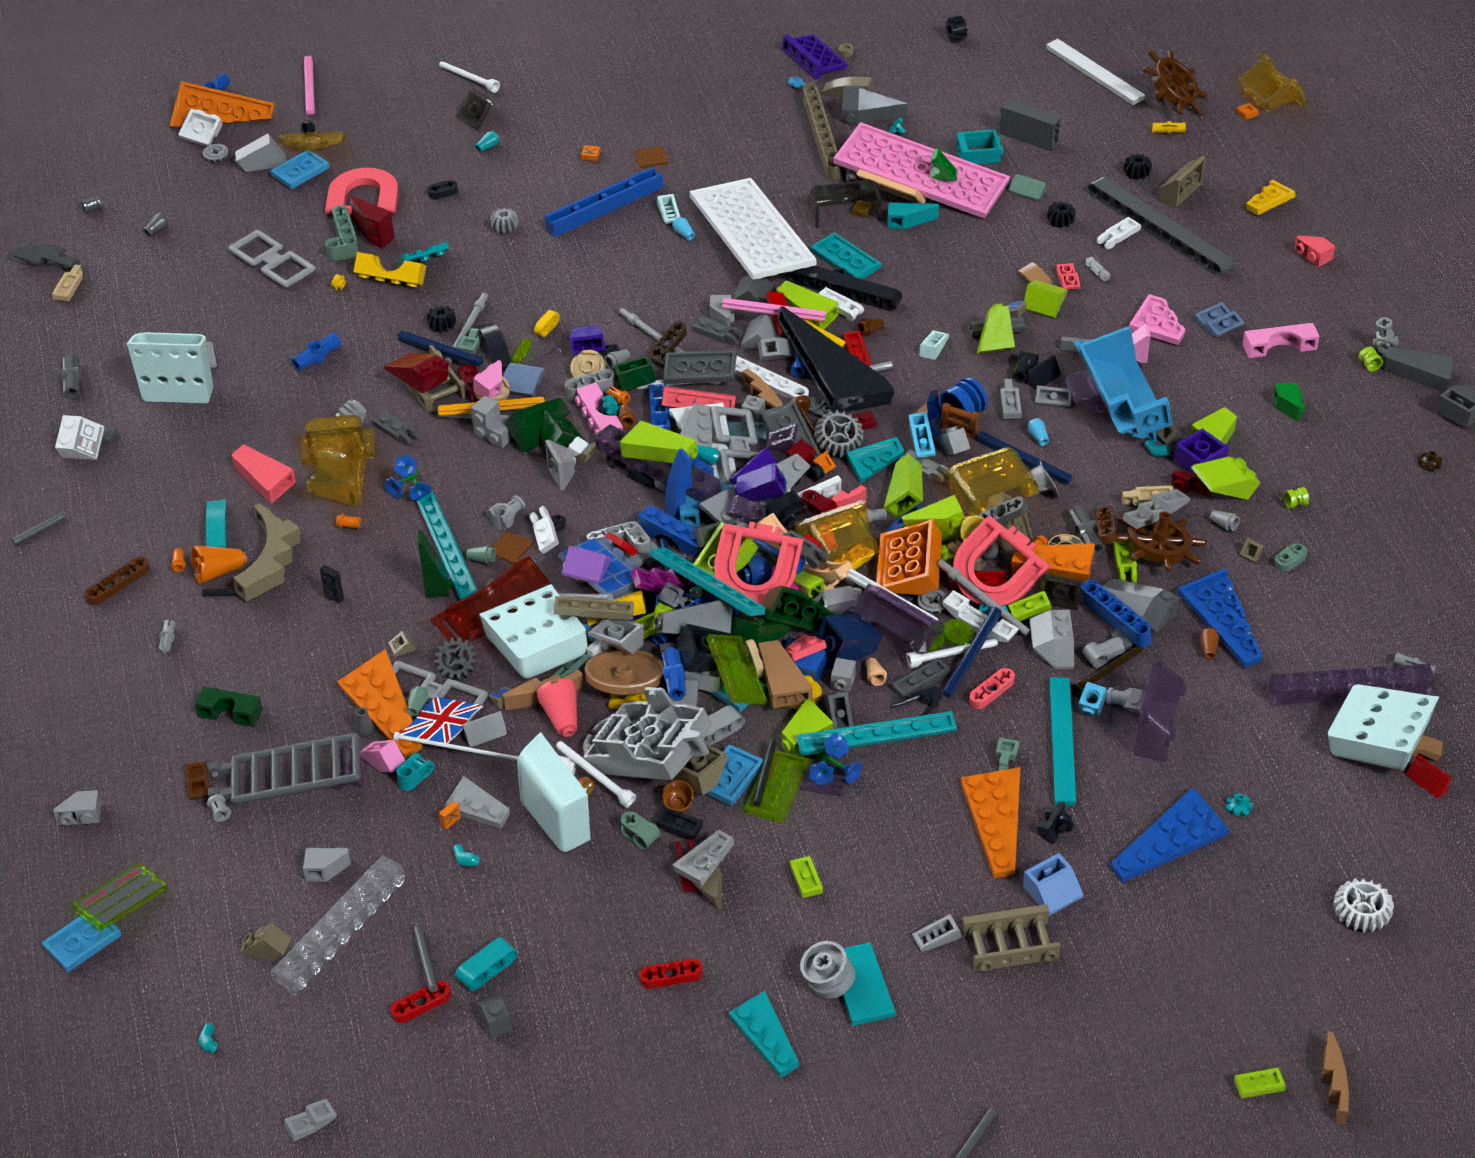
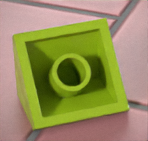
[1024,280,1068,319]

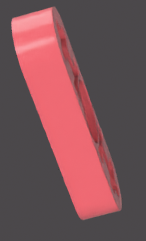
[969,668,1015,709]

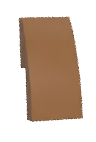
[1019,262,1052,284]
[1412,735,1443,761]

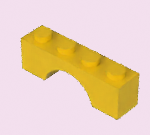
[354,252,426,288]

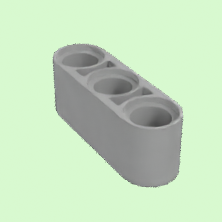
[565,369,615,403]
[703,705,745,746]

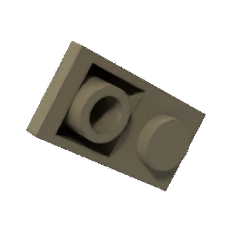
[240,923,292,961]

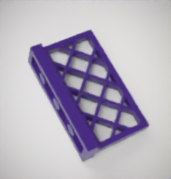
[782,34,848,79]

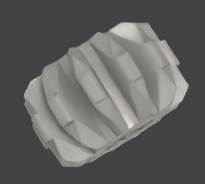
[490,207,519,234]
[336,400,367,431]

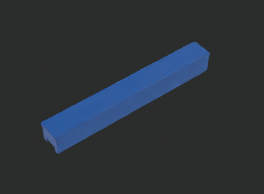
[545,167,664,237]

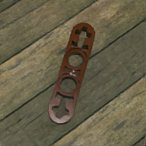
[1096,506,1118,544]
[84,557,150,606]

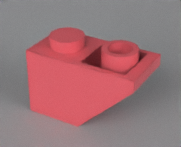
[1294,236,1335,267]

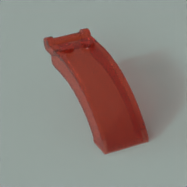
[430,556,551,649]

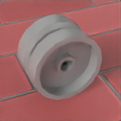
[800,941,855,999]

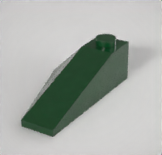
[505,397,570,453]
[418,530,452,598]
[761,586,837,632]

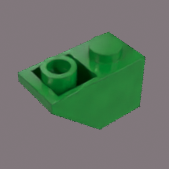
[1274,383,1305,421]

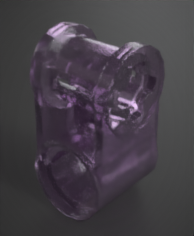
[727,495,766,524]

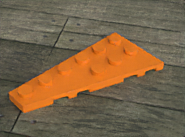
[169,81,275,128]
[337,649,422,759]
[960,767,1020,879]

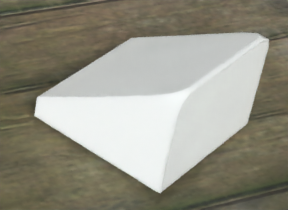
[567,437,588,456]

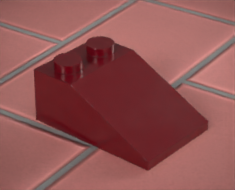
[350,195,395,249]
[384,353,449,393]

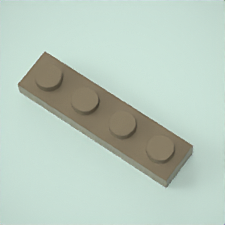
[554,596,634,620]

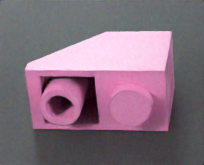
[473,360,502,399]

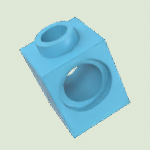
[1079,682,1107,717]

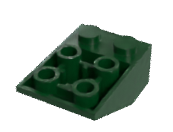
[731,611,795,649]

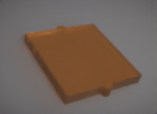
[634,146,668,169]
[492,531,533,565]

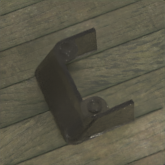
[807,179,882,228]

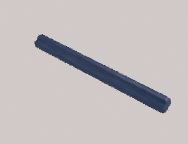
[397,330,484,367]
[977,431,1072,484]
[942,607,1002,698]

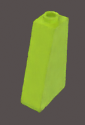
[776,281,838,329]
[620,421,698,463]
[884,454,923,518]

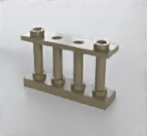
[394,345,466,413]
[962,904,1061,972]

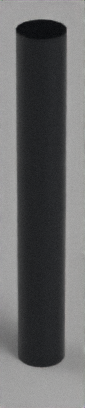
[202,588,239,596]

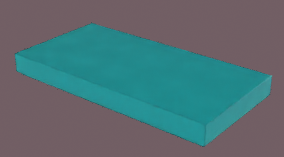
[810,232,881,279]
[842,942,896,1026]

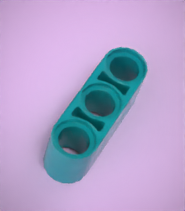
[455,937,518,991]

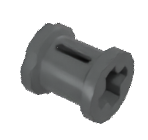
[81,195,102,214]

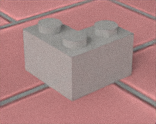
[471,396,513,448]

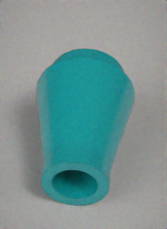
[475,131,500,153]
[697,445,719,465]

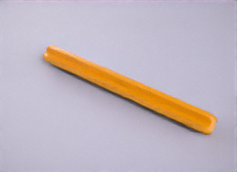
[438,397,545,416]

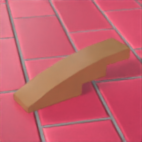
[742,368,783,411]
[502,670,584,710]
[1321,1031,1349,1125]

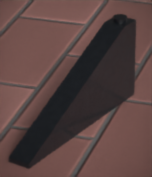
[777,306,894,413]

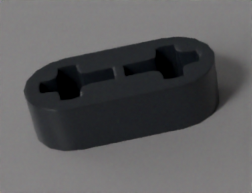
[427,180,458,200]

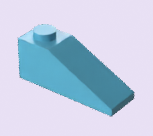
[909,412,936,458]

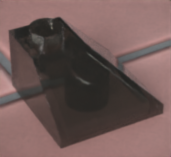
[456,88,494,130]
[1041,573,1081,611]

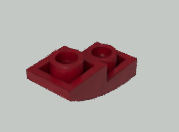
[1171,471,1211,497]

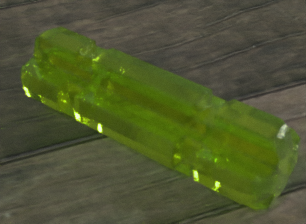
[511,338,532,364]

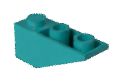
[888,203,939,229]

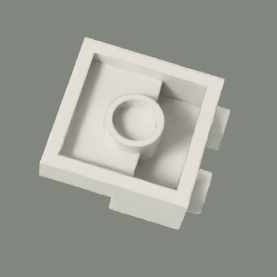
[178,109,223,147]

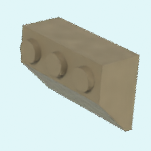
[1158,156,1206,208]
[983,490,1034,550]
[656,743,728,796]

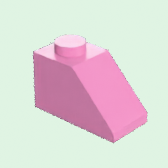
[1132,324,1151,363]
[360,740,406,773]

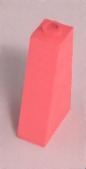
[231,444,296,504]

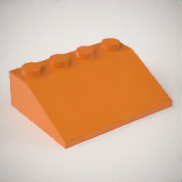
[876,519,942,595]

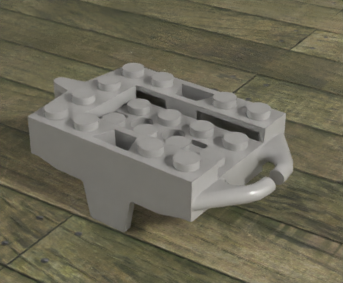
[583,687,712,780]

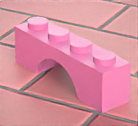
[1243,323,1320,358]
[575,383,624,446]

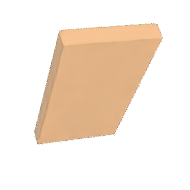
[857,169,926,204]

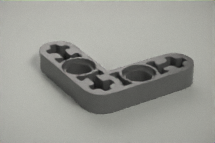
[979,496,1029,560]

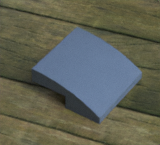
[1193,302,1245,338]
[503,363,544,398]

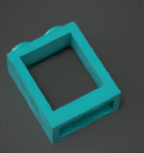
[956,130,1003,164]

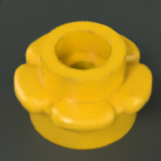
[331,274,346,291]

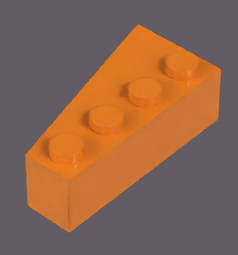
[1011,544,1095,587]

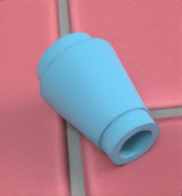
[672,217,695,241]
[1027,418,1049,446]

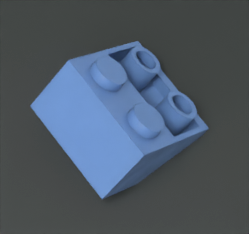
[1023,853,1083,916]

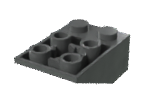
[1436,384,1475,429]

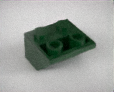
[613,355,656,391]

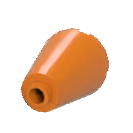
[191,545,247,584]

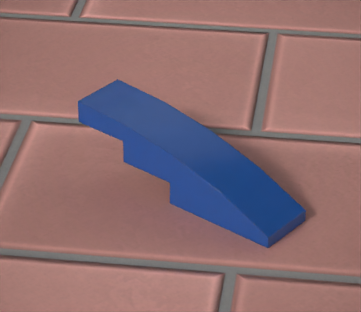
[649,384,670,431]
[665,448,692,520]

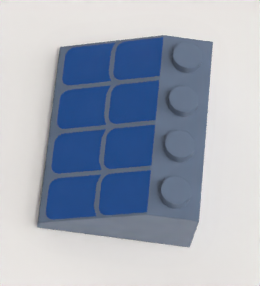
[558,537,648,599]

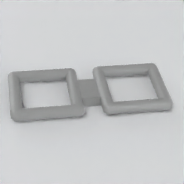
[228,230,316,288]
[711,406,759,484]
[392,661,488,722]

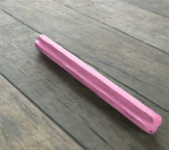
[304,56,315,115]
[722,298,826,322]

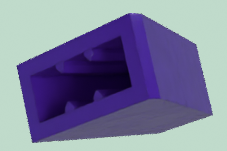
[734,463,786,502]

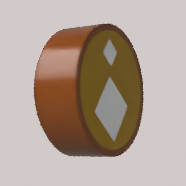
[578,777,594,796]

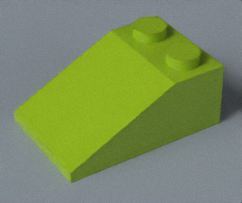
[1191,457,1261,500]
[902,495,965,541]
[694,522,759,577]

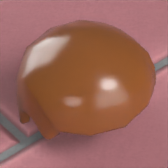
[662,780,694,813]

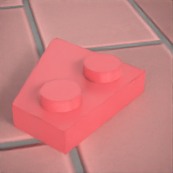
[784,634,827,661]

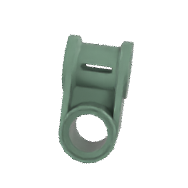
[621,811,660,850]

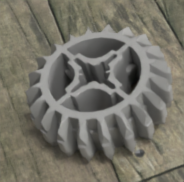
[814,410,864,458]

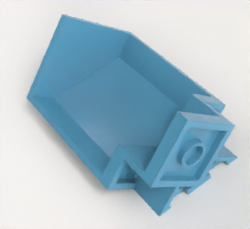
[1074,326,1173,442]

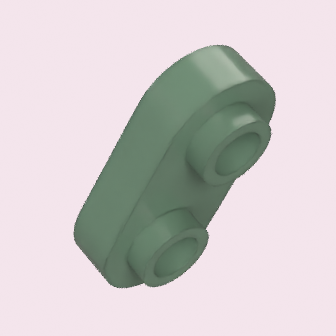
[1274,543,1307,571]

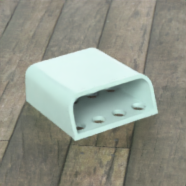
[127,332,213,403]
[480,584,588,679]
[1328,684,1439,771]
[517,732,590,852]

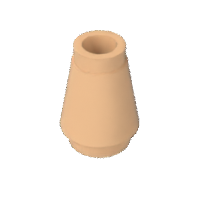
[866,658,887,686]

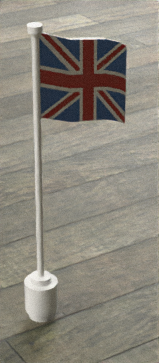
[393,697,576,775]

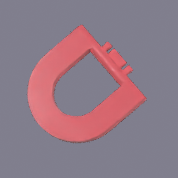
[325,168,399,217]
[953,515,1051,607]
[714,522,804,604]

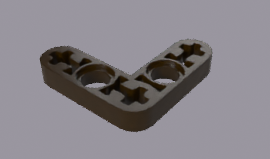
[649,321,687,368]

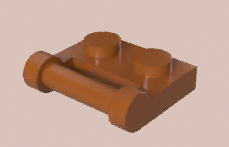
[942,403,980,439]

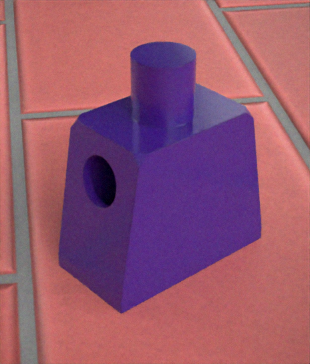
[570,325,605,355]

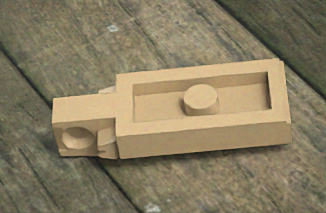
[52,265,83,302]
[1121,486,1173,506]

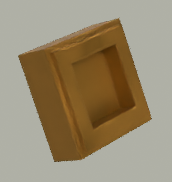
[851,200,873,218]

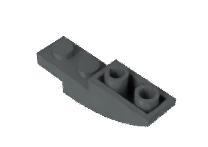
[8,244,81,269]

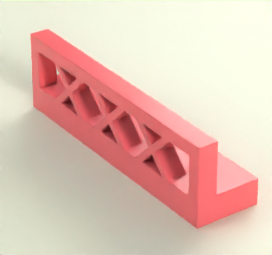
[661,386,736,408]

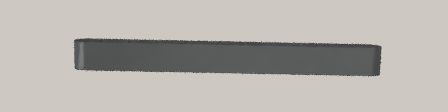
[1088,177,1233,276]

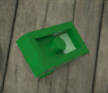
[930,148,958,182]

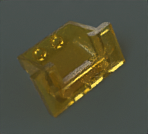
[1237,51,1308,111]
[301,415,376,465]
[794,500,879,563]

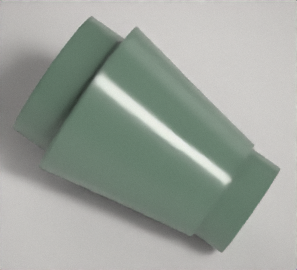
[466,545,496,564]
[406,686,429,716]

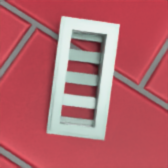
[657,194,680,224]
[919,330,949,360]

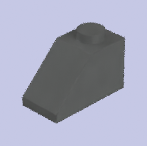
[824,691,853,729]
[475,995,512,1038]

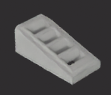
[912,914,962,952]

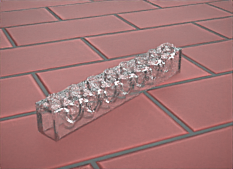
[271,855,405,996]

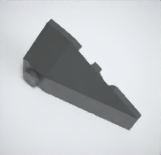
[842,85,907,124]
[1102,578,1180,633]

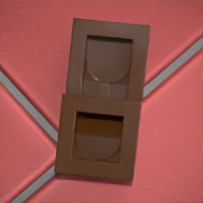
[185,761,210,800]

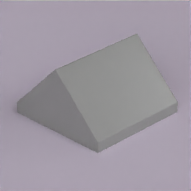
[741,314,779,350]

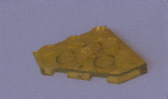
[278,131,347,151]

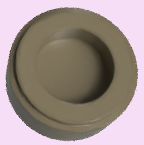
[838,43,854,57]

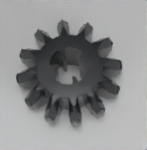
[945,15,968,42]
[1123,153,1152,179]
[1047,201,1076,228]
[426,305,456,333]

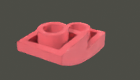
[1056,263,1081,289]
[831,485,866,514]

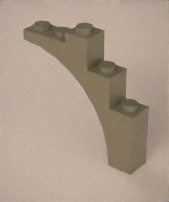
[234,503,301,602]

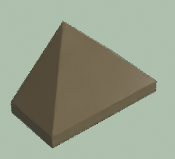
[693,866,722,910]

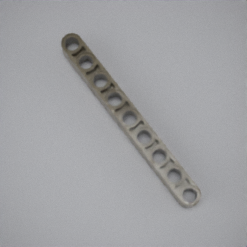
[803,83,841,181]

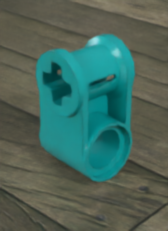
[396,753,434,791]

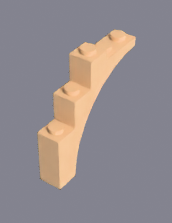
[754,513,853,591]

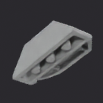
[1030,609,1074,670]

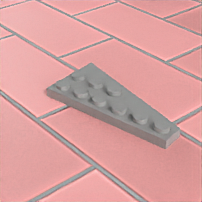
[698,454,810,528]

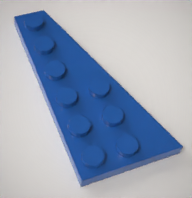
[1177,568,1262,668]
[1111,787,1229,883]

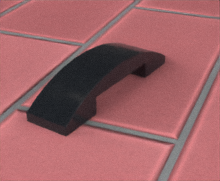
[477,322,512,370]

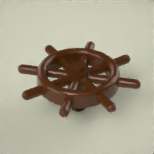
[1143,50,1207,115]
[1115,512,1207,571]

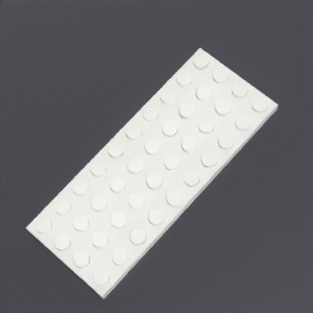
[690,178,816,279]

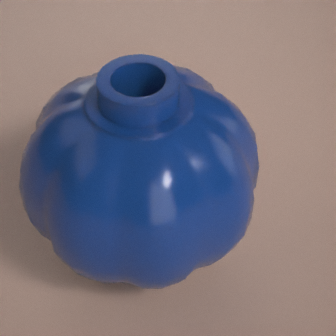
[741,555,774,585]

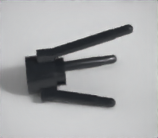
[890,686,942,716]

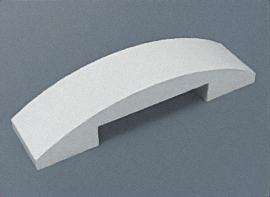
[942,590,1019,642]

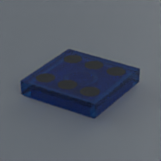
[927,390,942,437]

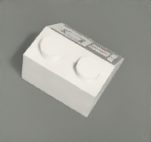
[55,415,104,460]

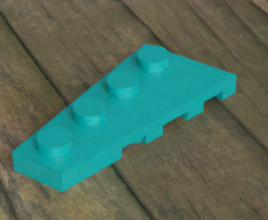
[728,991,799,1078]

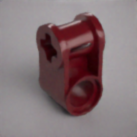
[802,490,838,523]

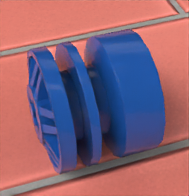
[939,377,988,419]

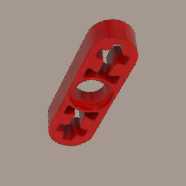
[639,959,703,989]
[390,981,451,1023]

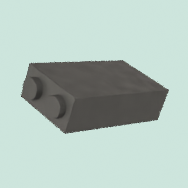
[999,99,1061,152]

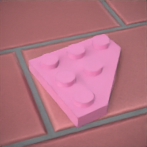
[1129,294,1185,345]

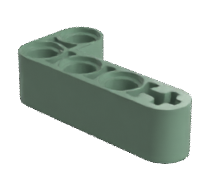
[325,205,359,261]

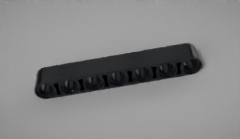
[787,266,903,311]

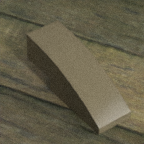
[822,77,872,98]

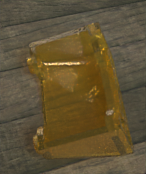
[307,432,366,507]
[949,447,1039,516]

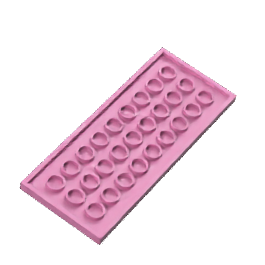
[833,122,1010,219]

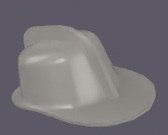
[1026,461,1059,498]

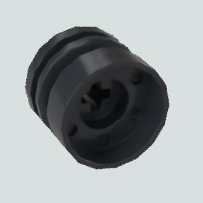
[764,491,815,534]

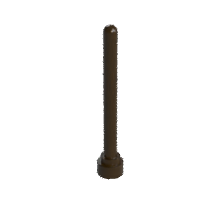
[1070,646,1144,697]

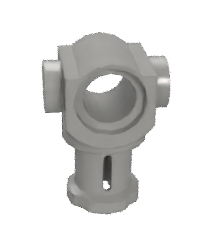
[1373,317,1399,354]
[487,495,525,531]
[1106,687,1149,714]

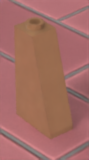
[758,640,812,709]

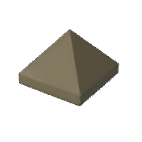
[1156,425,1179,445]
[1239,537,1264,563]

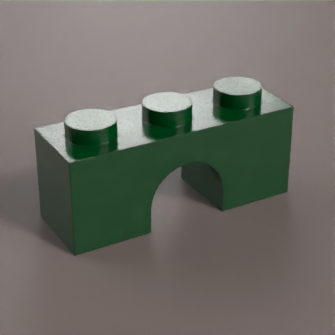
[194,686,263,727]

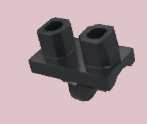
[1036,802,1074,844]

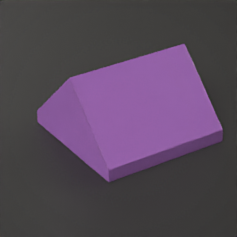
[562,545,612,584]

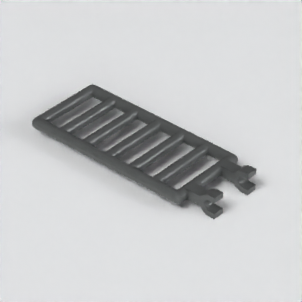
[208,733,361,804]

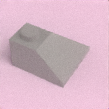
[545,440,576,491]
[588,618,644,654]

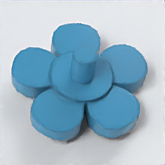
[787,77,806,88]

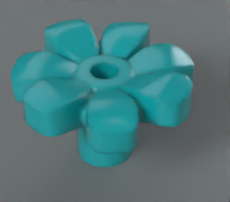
[889,118,906,135]
[600,394,620,416]
[1226,794,1253,817]

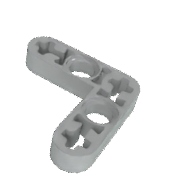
[586,521,652,553]

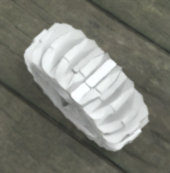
[1333,878,1394,933]

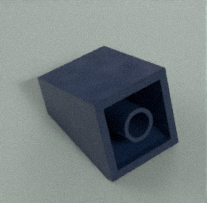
[816,613,882,670]

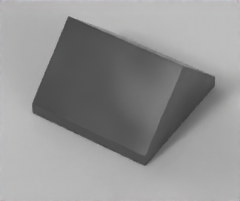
[732,275,773,303]

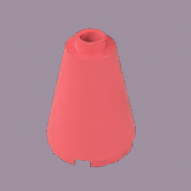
[537,679,577,737]

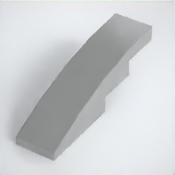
[1122,489,1190,529]

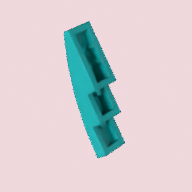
[206,500,228,548]

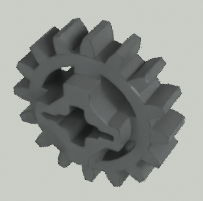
[434,637,478,680]

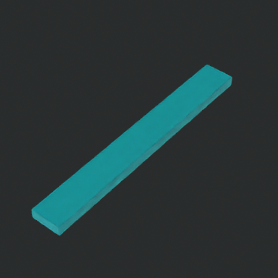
[417,492,480,604]
[650,548,766,616]
[1049,677,1076,806]
[796,711,957,756]

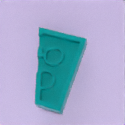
[397,242,449,267]
[846,437,904,483]

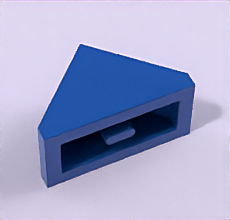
[794,650,826,682]

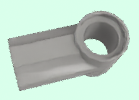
[1082,637,1125,668]

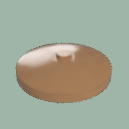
[585,649,664,695]

